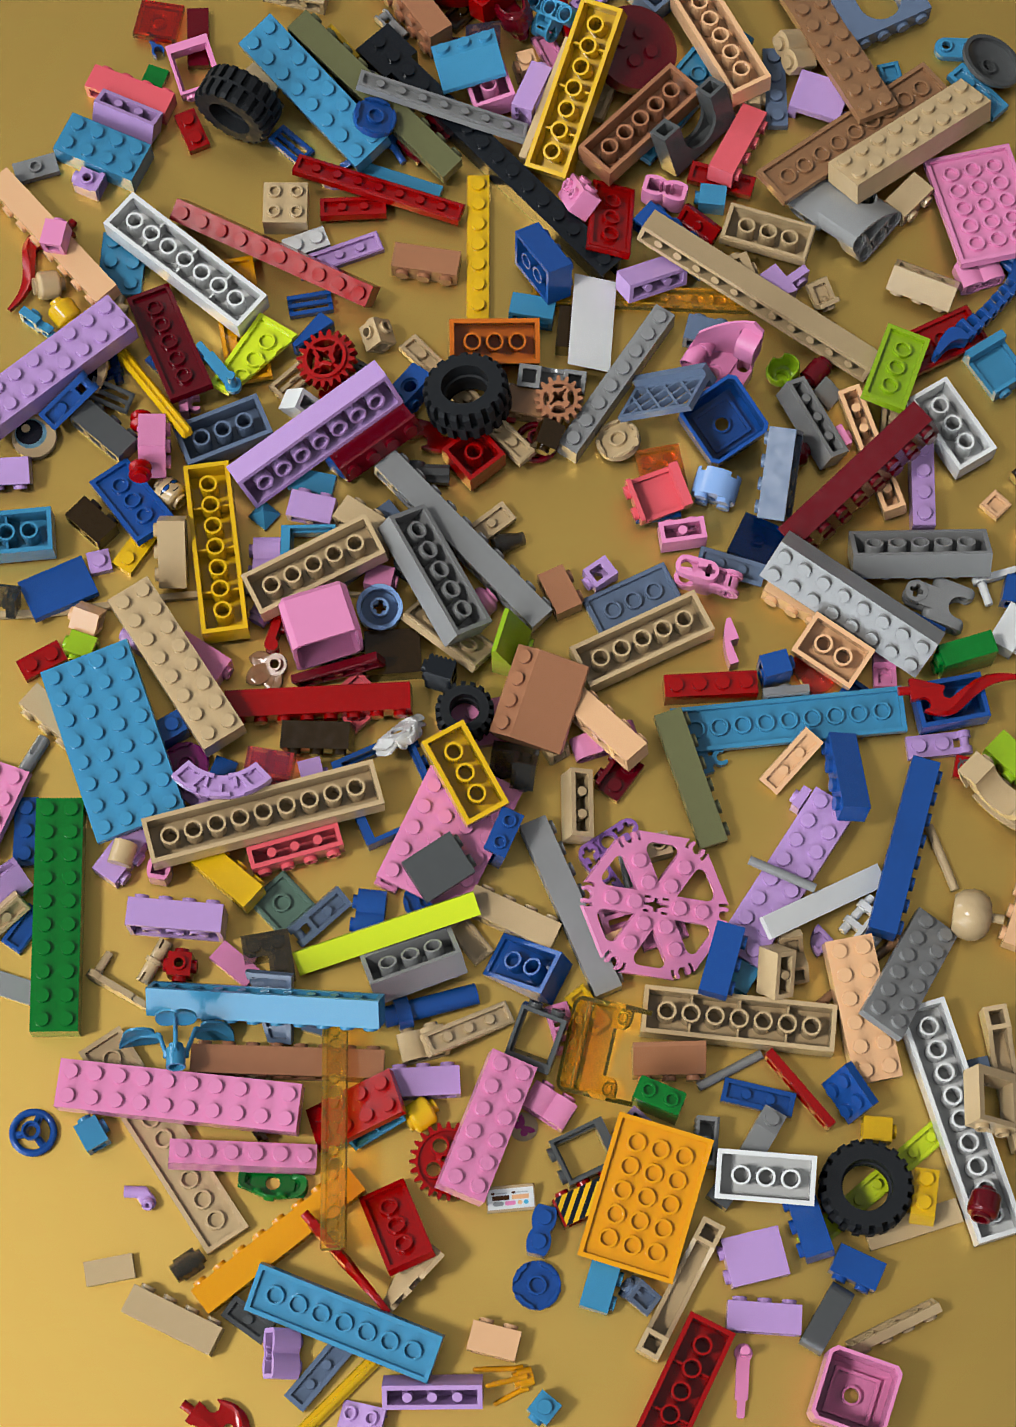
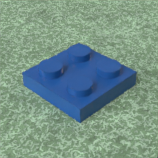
[822,1061,879,1125]

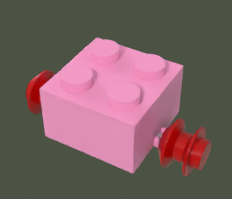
[129,409,171,483]

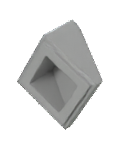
[813,376,840,411]

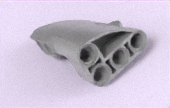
[787,179,902,262]

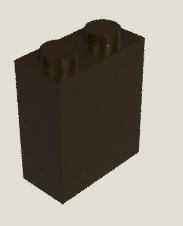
[361,628,422,682]

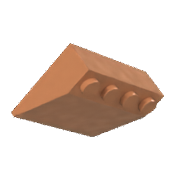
[489,644,590,755]

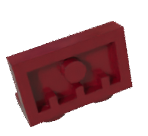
[593,756,644,804]

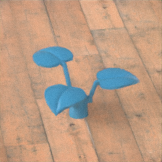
[119,1008,234,1071]

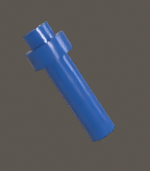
[385,983,480,1031]

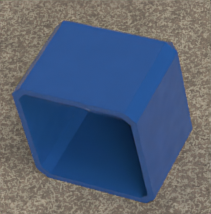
[678,374,769,467]

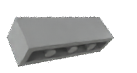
[776,376,849,470]

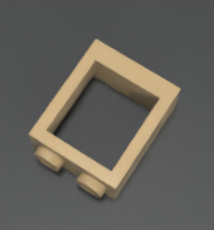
[963,1063,1016,1138]

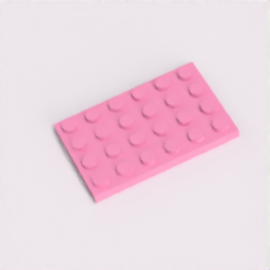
[923,143,1016,269]
[376,765,523,904]

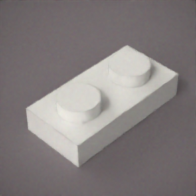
[281,226,331,254]

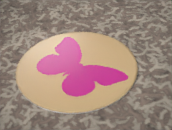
[511,1112,538,1141]

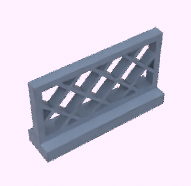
[618,362,717,423]

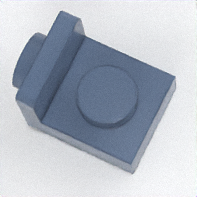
[618,1275,662,1317]

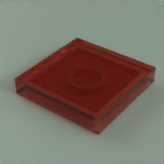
[133,0,185,44]

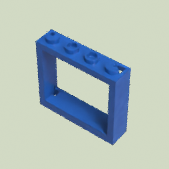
[331,740,429,851]

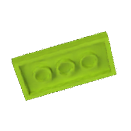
[860,323,930,414]

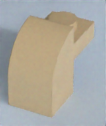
[777,929,809,985]

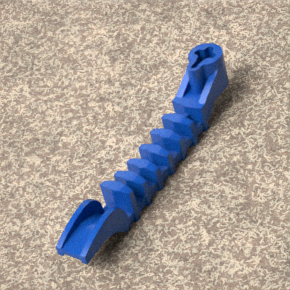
[931,258,1016,364]

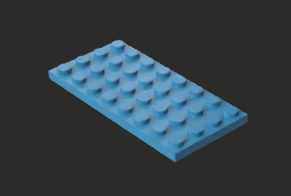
[40,639,186,845]

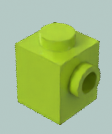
[62,629,101,661]

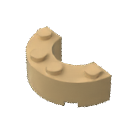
[958,751,1016,831]

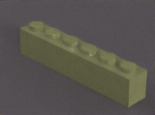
[653,707,730,850]

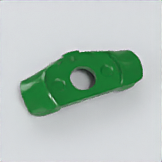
[237,1172,308,1201]

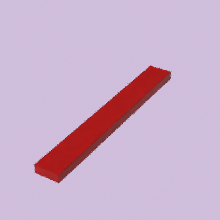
[292,154,465,226]

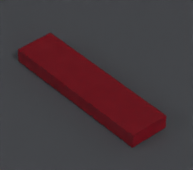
[291,651,386,687]

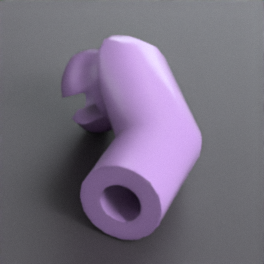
[124,1185,156,1211]

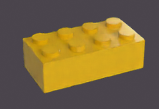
[421,720,509,828]

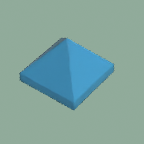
[248,502,281,531]

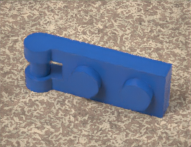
[38,370,99,431]

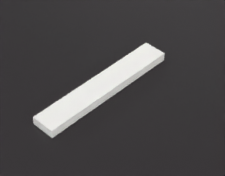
[759,864,881,940]

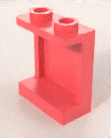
[622,461,693,526]

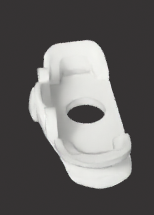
[372,713,426,757]

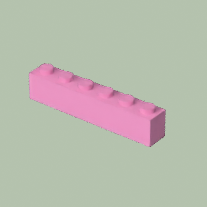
[168,1138,317,1175]

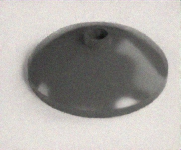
[962,34,1016,89]

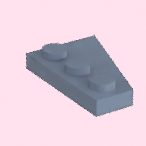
[245,969,294,1045]

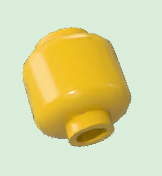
[48,297,81,329]
[405,1096,440,1133]

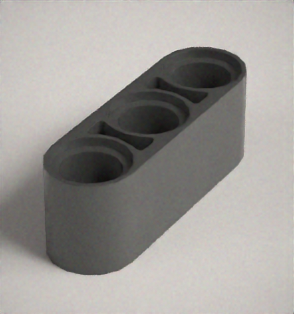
[798,1281,855,1357]

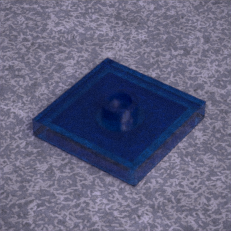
[727,512,784,564]

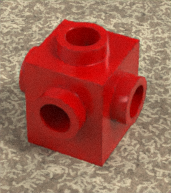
[163,948,198,983]

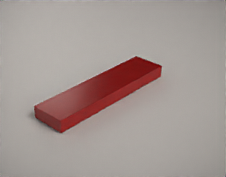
[764,1048,836,1131]

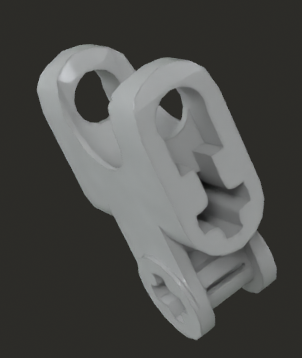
[901,577,975,636]

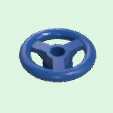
[9,1109,57,1157]

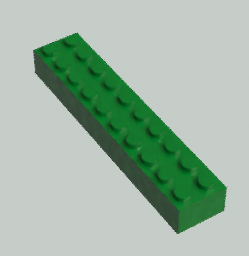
[29,798,86,1037]

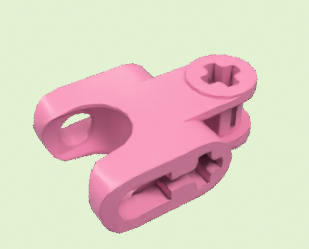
[674,554,744,599]

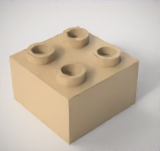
[262,182,310,234]

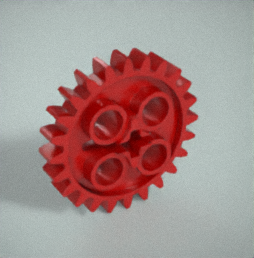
[409,1121,460,1202]

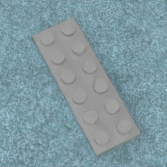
[858,907,957,1042]

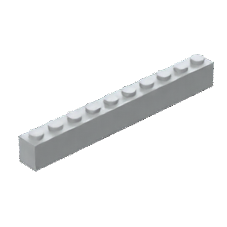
[374,450,553,633]

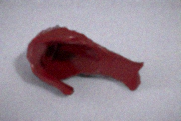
[494,0,534,41]

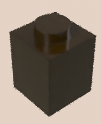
[530,417,565,456]

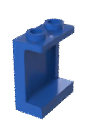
[484,806,524,869]

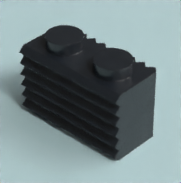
[421,653,458,692]

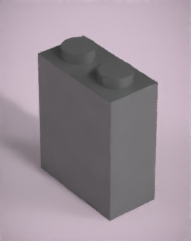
[401,831,477,904]

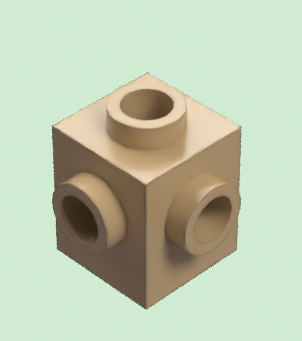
[359,317,397,354]

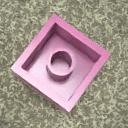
[466,60,516,115]

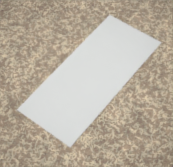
[568,273,616,372]

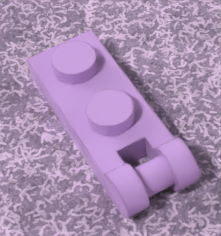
[904,729,973,761]

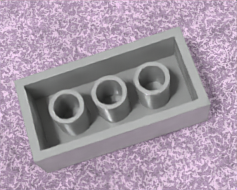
[359,925,468,1003]

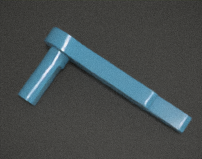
[196,341,242,395]

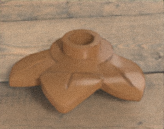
[246,651,288,689]

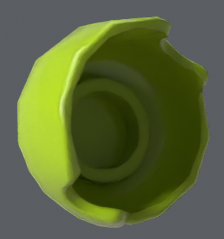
[766,353,800,388]

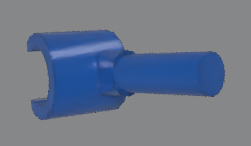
[146,33,165,60]

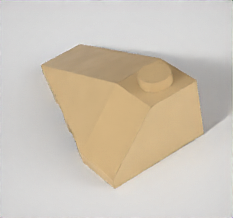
[380,1244,445,1313]

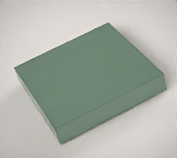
[253,871,315,937]

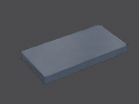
[582,562,681,634]

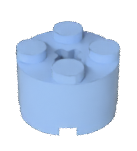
[690,466,742,512]
[356,584,403,631]

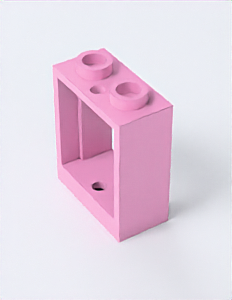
[165,33,217,102]

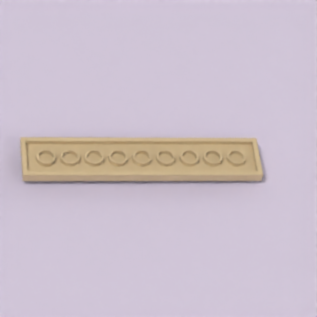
[78,1026,250,1255]

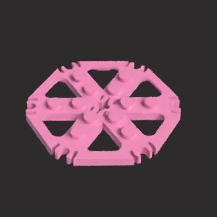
[580,830,729,981]

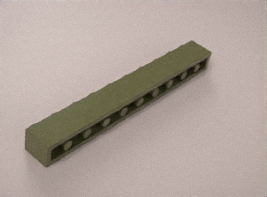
[287,10,462,183]

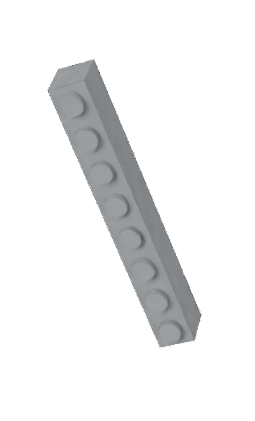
[557,304,675,464]
[519,815,624,1000]

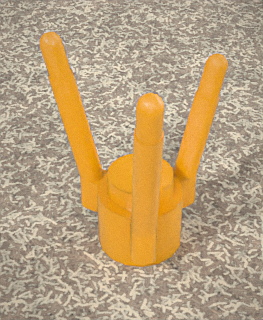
[473,1364,535,1406]

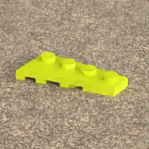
[211,312,298,397]

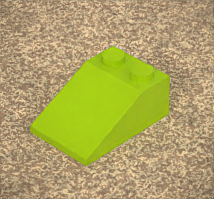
[491,608,535,676]

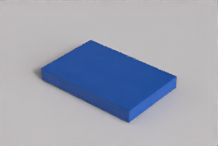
[17,556,100,623]

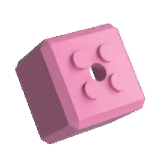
[278,581,364,670]
[806,1345,903,1427]

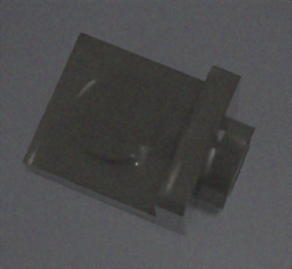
[0,584,21,619]

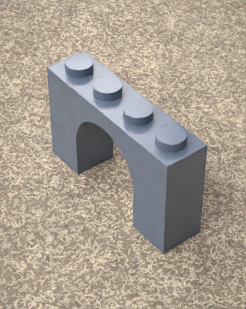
[831,0,932,50]

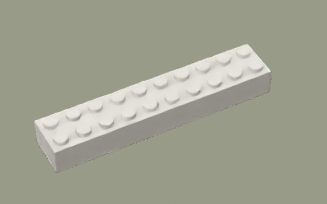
[903,996,1016,1247]

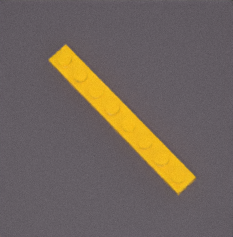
[467,175,489,319]

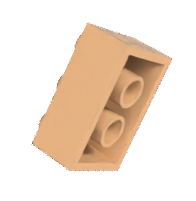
[789,611,875,691]

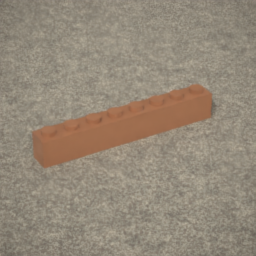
[189,1040,386,1083]

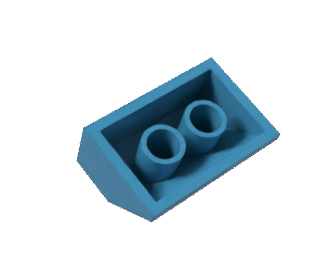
[431,28,507,94]

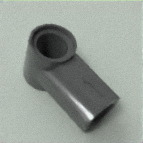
[409,460,450,486]

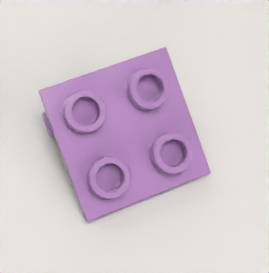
[337,1399,388,1427]

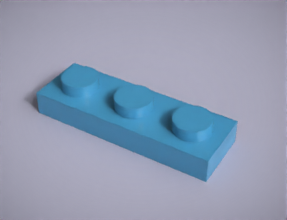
[947,62,1009,122]

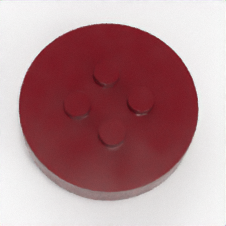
[605,5,677,95]

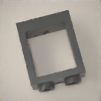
[505,999,570,1075]
[546,1116,612,1189]

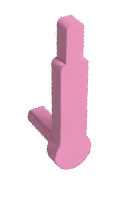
[734,1343,753,1419]

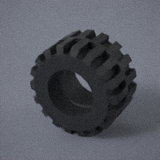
[435,681,494,741]

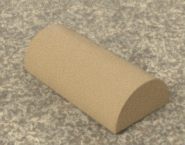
[719,202,816,266]

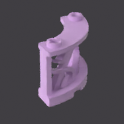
[171,760,273,806]

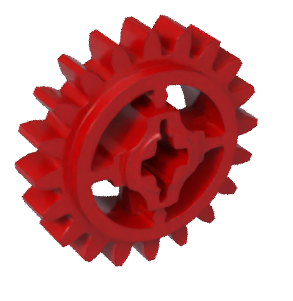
[296,329,358,391]

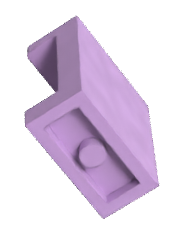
[787,69,847,123]
[716,1225,791,1290]

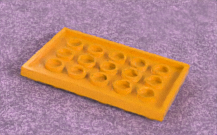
[577,1111,714,1284]

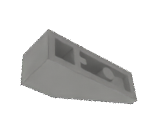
[740,1105,787,1152]

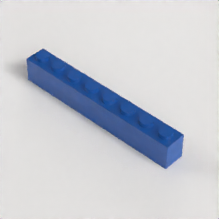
[866,755,943,942]

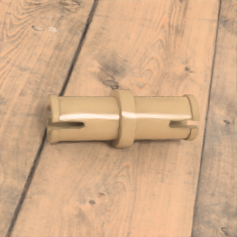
[136,937,173,986]

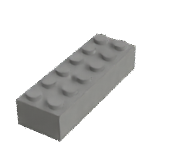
[378,503,492,647]
[847,529,993,580]

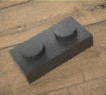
[221,1295,276,1345]

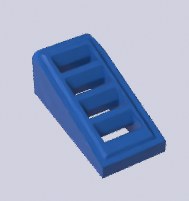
[292,312,335,356]

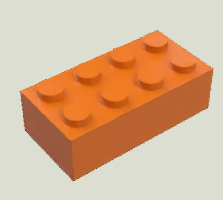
[448,318,540,366]

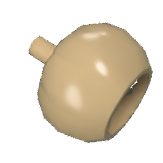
[951,889,1005,941]

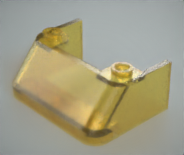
[557,996,653,1107]

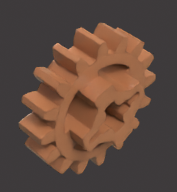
[534,375,584,424]

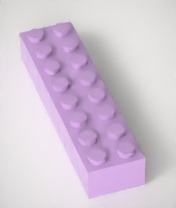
[0,294,139,440]
[226,360,404,509]
[728,786,851,968]

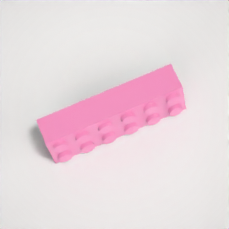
[434,1048,538,1207]

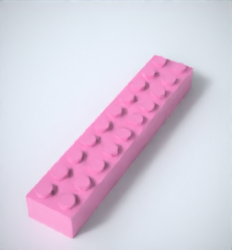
[54,1058,305,1137]

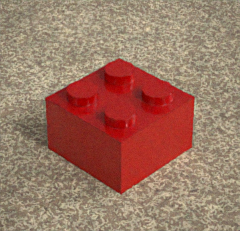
[442,434,506,491]

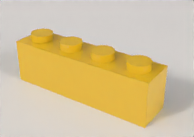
[187,852,267,914]

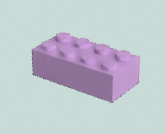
[125,894,228,942]

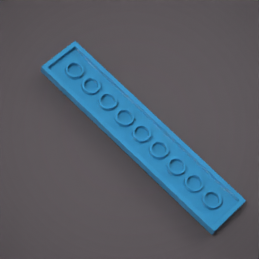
[670,686,908,753]

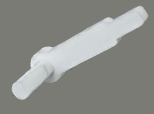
[971,566,1016,607]

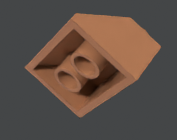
[631,1040,706,1083]

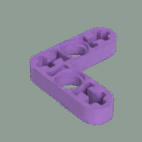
[578,818,638,888]

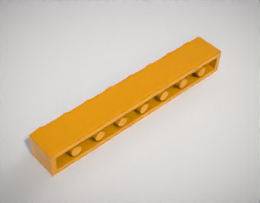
[191,1166,367,1316]

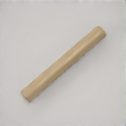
[924,824,960,892]

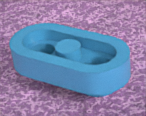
[934,37,969,62]

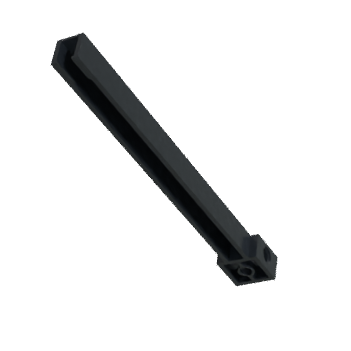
[356,23,621,280]

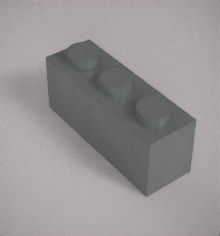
[69,398,138,463]

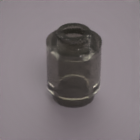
[169,1247,207,1283]

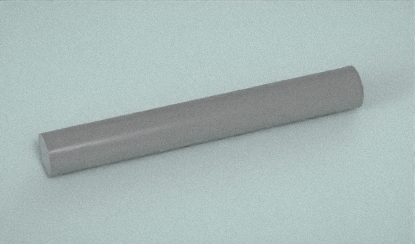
[748,856,817,893]
[696,1050,764,1091]

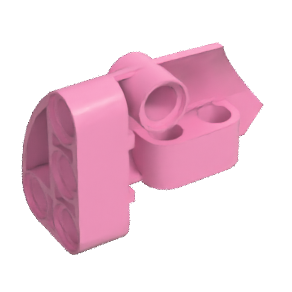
[680,320,765,389]

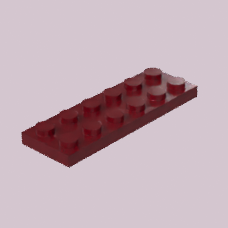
[126,283,214,404]

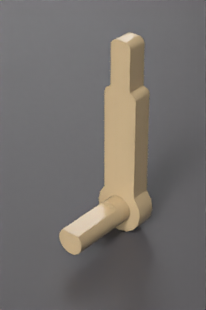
[86,951,146,1011]

